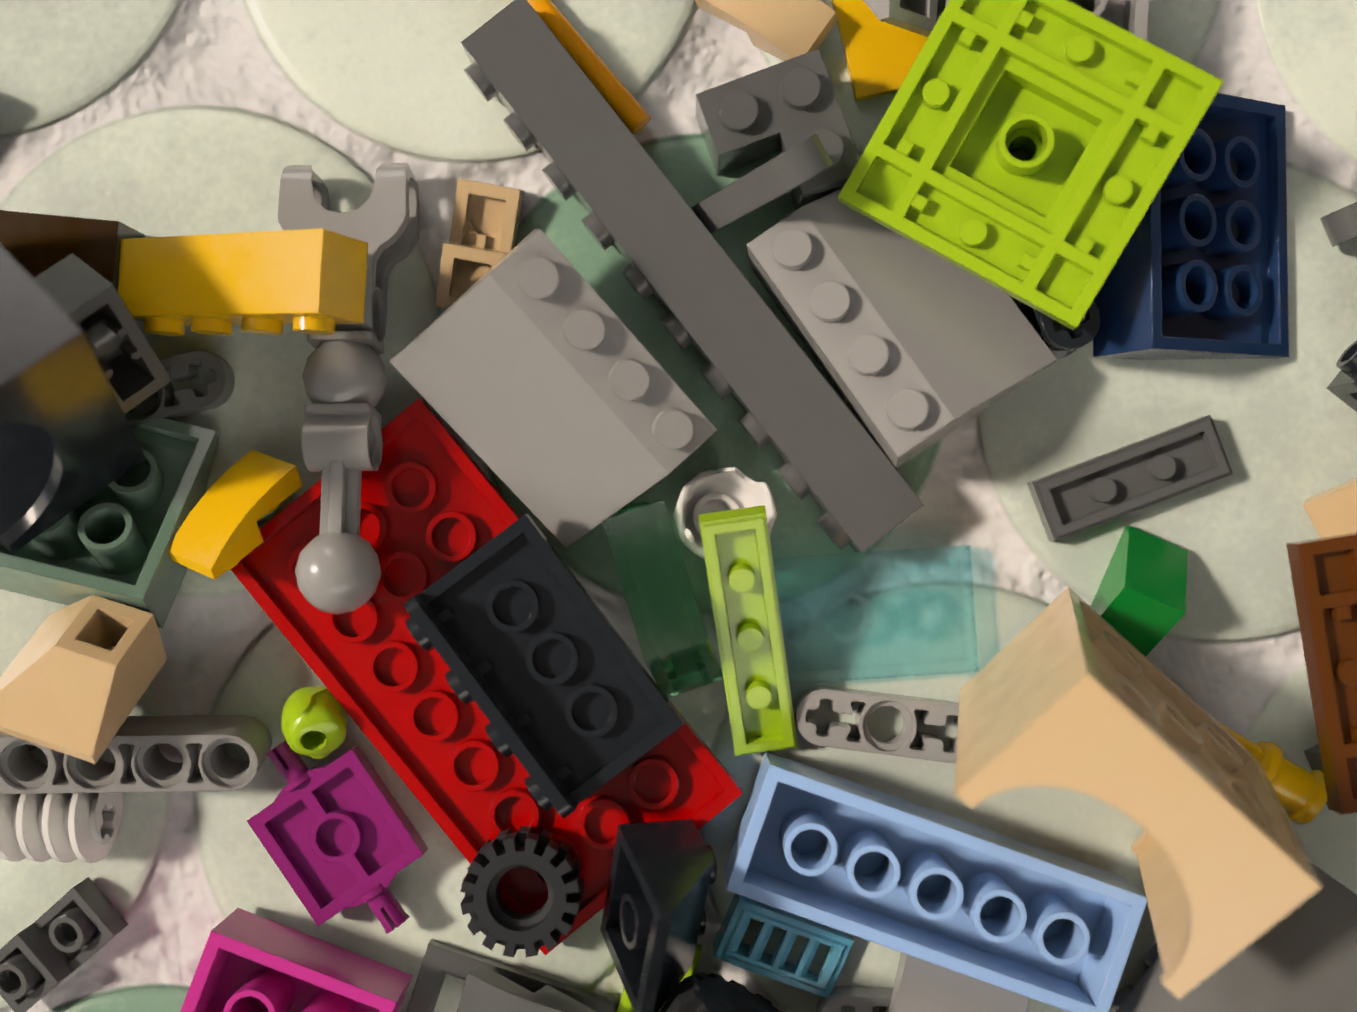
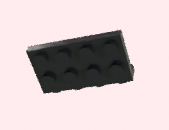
[404,514,684,818]

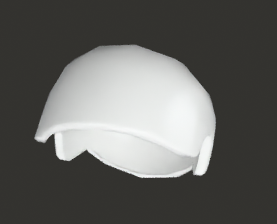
[673,467,777,560]

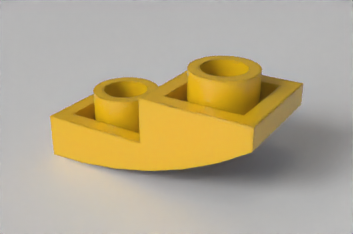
[167,450,303,580]

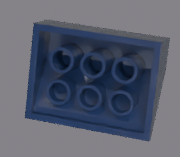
[1093,93,1289,360]

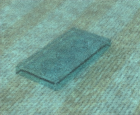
[773,545,979,685]

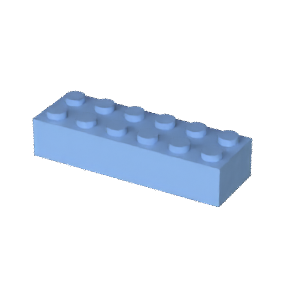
[724,751,1147,1012]

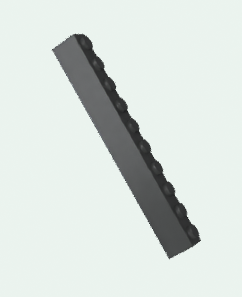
[461,0,924,553]

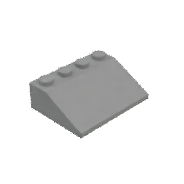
[747,188,1057,469]
[389,228,717,548]

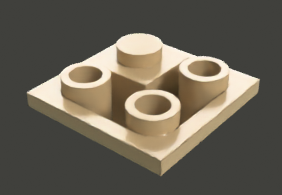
[0,594,167,764]

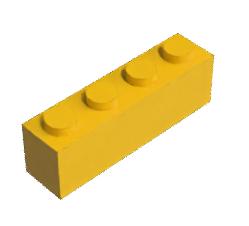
[118,229,368,336]

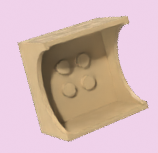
[955,587,1322,999]

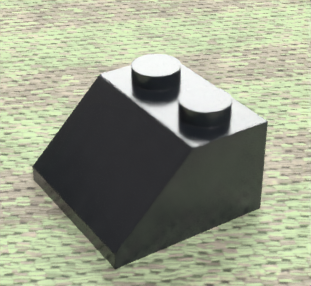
[600,819,717,1012]

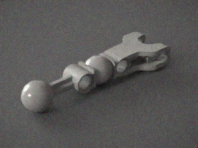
[278,163,420,614]

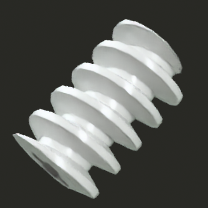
[0,793,124,863]

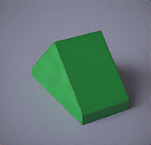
[1091,526,1188,657]

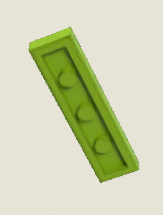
[699,505,798,756]

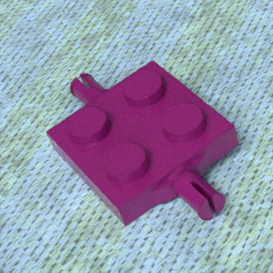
[247,740,428,934]

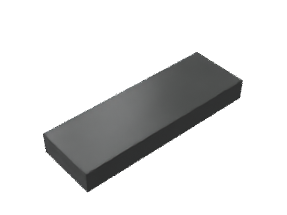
[1027,415,1233,542]

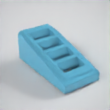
[713,893,854,998]

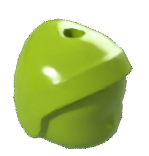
[281,685,348,759]

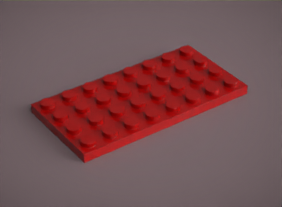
[230,398,743,955]

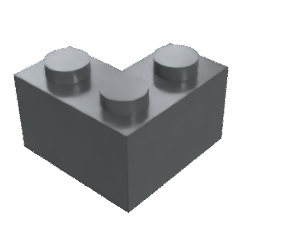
[696,49,860,210]

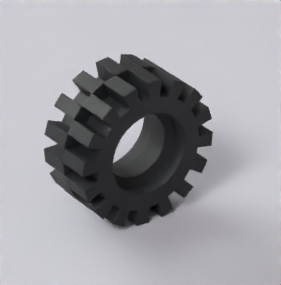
[460,826,584,958]

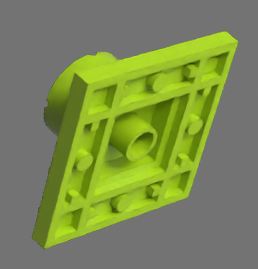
[838,0,1224,330]

